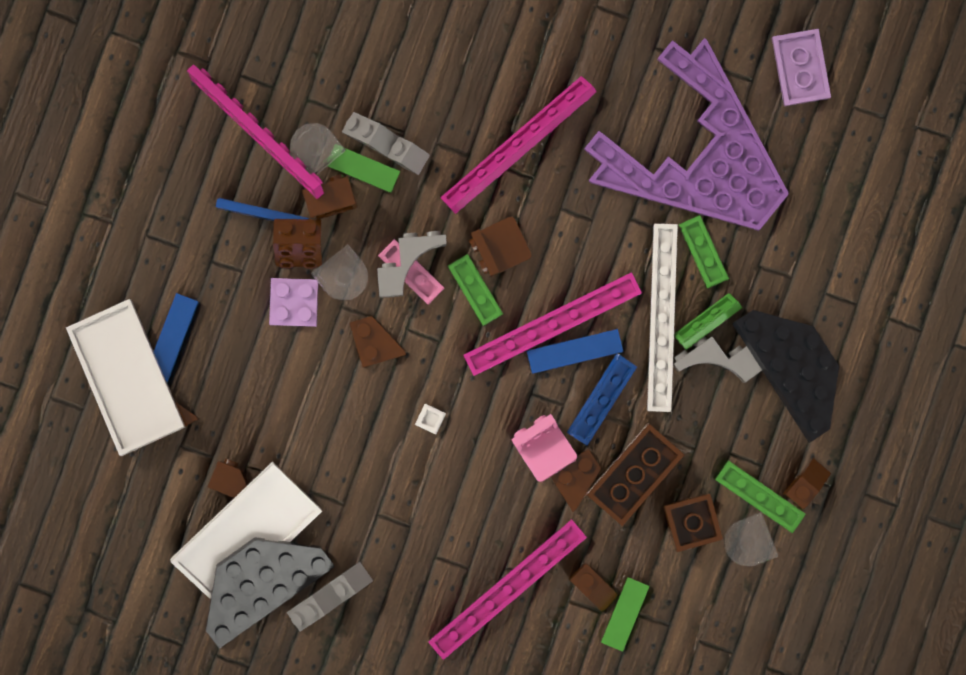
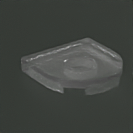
[290,123,346,175]
[311,245,368,300]
[724,512,778,566]

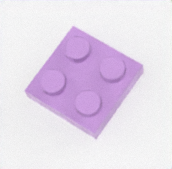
[269,278,319,327]

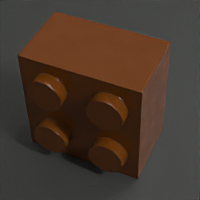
[302,174,358,219]
[663,493,723,552]

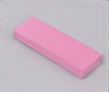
[378,239,445,305]

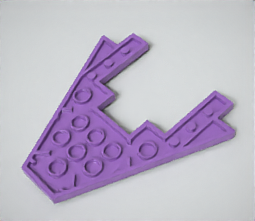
[584,38,789,231]

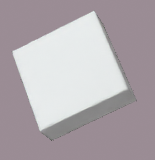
[415,404,446,434]

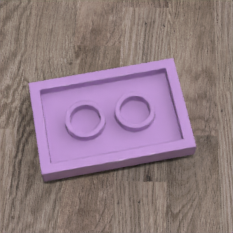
[772,29,831,107]

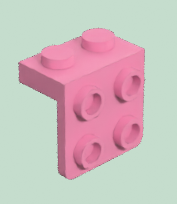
[511,414,577,482]

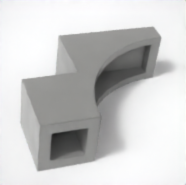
[342,112,430,175]
[377,231,446,298]
[673,336,762,383]
[287,562,373,631]

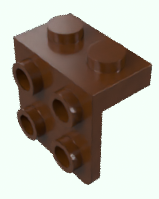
[468,217,531,277]
[273,219,322,269]

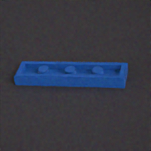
[216,198,309,221]
[154,293,199,383]
[527,329,623,374]
[567,354,637,446]

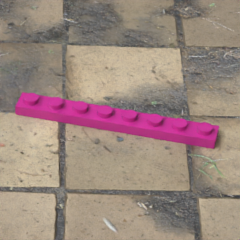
[187,64,324,199]
[440,76,597,214]
[463,272,642,376]
[428,519,587,660]

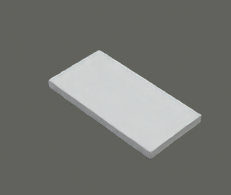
[66,299,185,456]
[170,462,322,598]

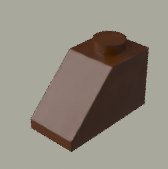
[208,458,248,498]
[783,458,831,510]
[569,562,619,612]

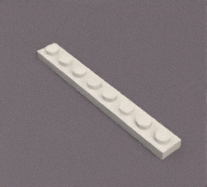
[647,224,678,412]

